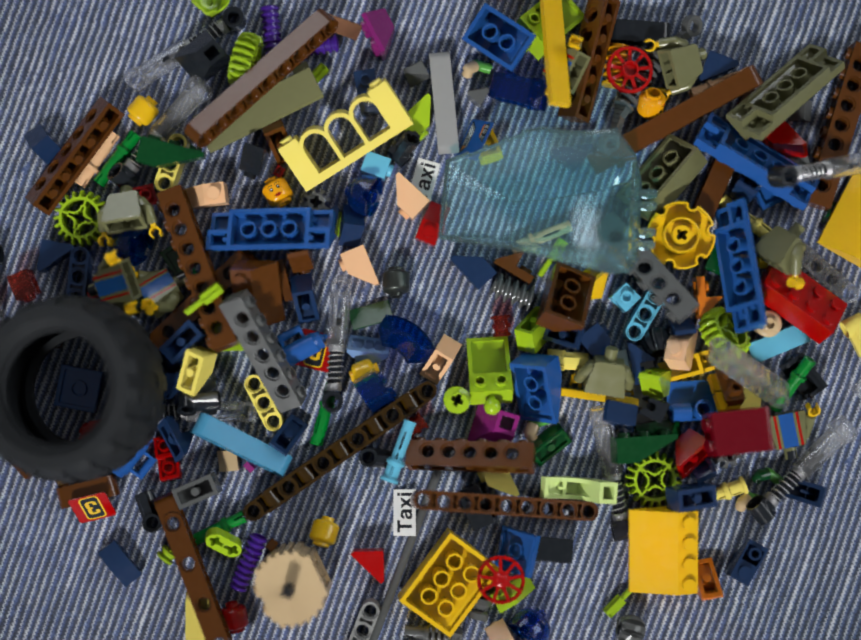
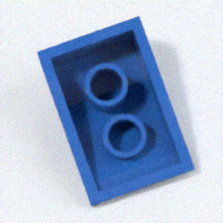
[462,3,536,72]
[509,352,562,424]

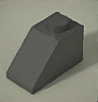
[171,472,223,510]

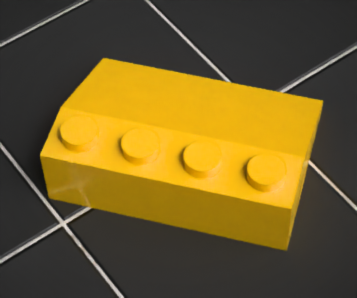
[817,170,861,268]
[628,506,698,595]
[398,527,499,638]

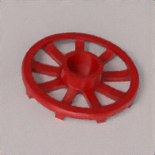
[606,46,653,94]
[477,555,525,604]

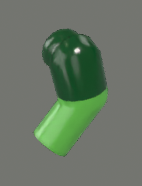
[751,467,783,486]

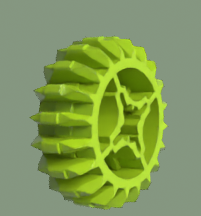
[227,32,263,85]
[53,190,106,247]
[699,306,751,362]
[625,451,682,507]

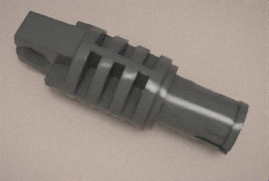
[404,623,463,640]

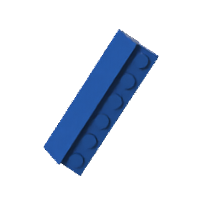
[693,112,819,211]
[713,198,767,334]
[205,207,337,251]

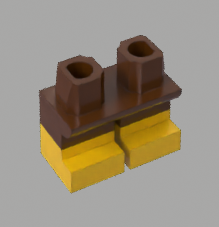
[707,363,746,412]

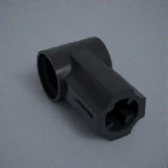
[386,130,421,168]
[178,391,221,416]
[358,446,399,469]
[135,489,163,533]

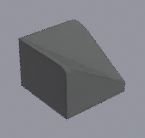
[403,61,429,87]

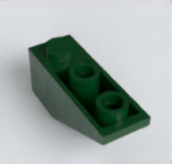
[135,134,207,169]
[610,429,678,464]

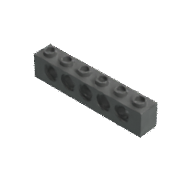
[594,211,699,325]
[219,288,307,413]

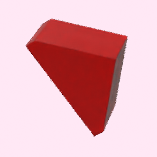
[351,548,385,584]

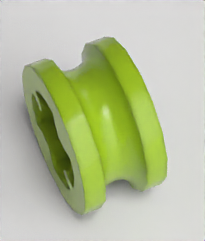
[157,545,175,565]

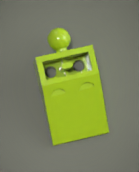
[516,0,584,61]
[466,336,513,415]

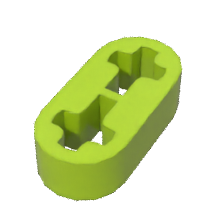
[205,527,242,557]

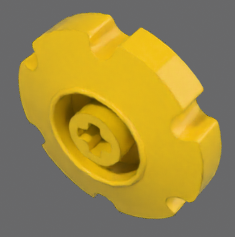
[646,201,716,270]

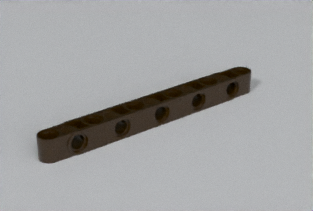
[244,381,437,521]

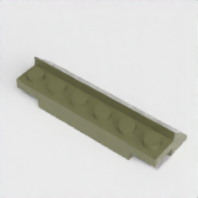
[726,44,845,141]
[193,61,324,153]

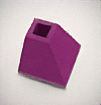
[360,8,395,61]
[467,404,520,442]

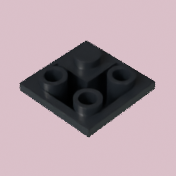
[174,30,230,87]

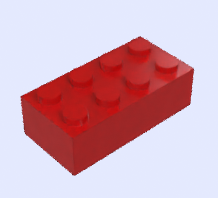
[760,264,848,344]

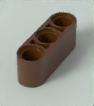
[56,474,120,509]

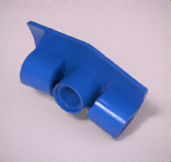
[666,380,718,423]

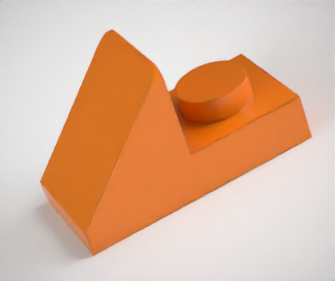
[692,276,723,319]
[697,557,724,601]

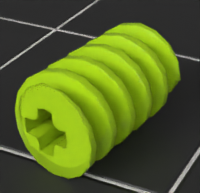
[443,385,471,414]

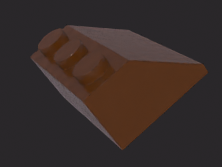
[230,260,285,325]
[536,261,596,332]

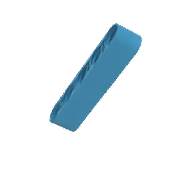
[191,413,293,477]

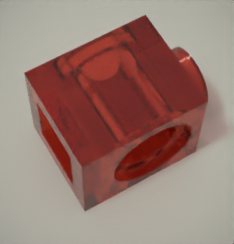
[7,269,42,303]

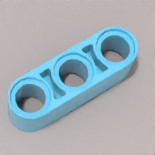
[623,286,662,341]
[749,324,811,363]

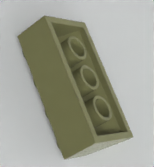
[616,134,708,223]

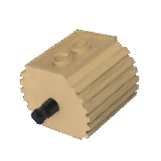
[253,541,333,628]

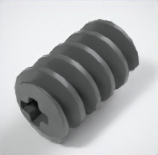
[488,273,535,312]

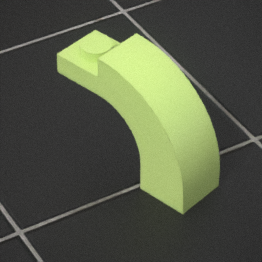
[540,476,618,504]

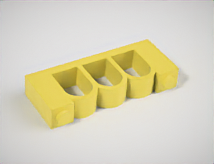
[278,78,413,192]

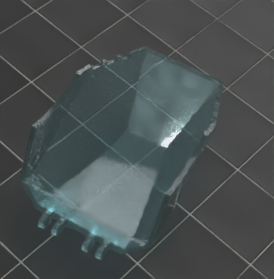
[438,126,657,274]

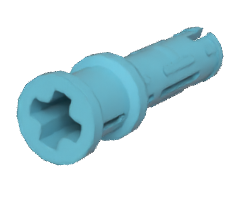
[380,419,417,485]

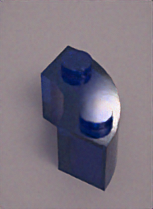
[488,70,548,112]
[377,315,435,363]
[353,368,397,413]

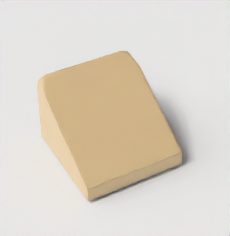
[217,450,241,472]

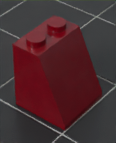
[701,406,775,457]

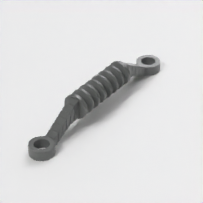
[598,15,703,154]

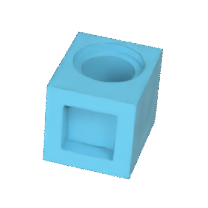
[361,151,394,181]
[608,282,641,313]

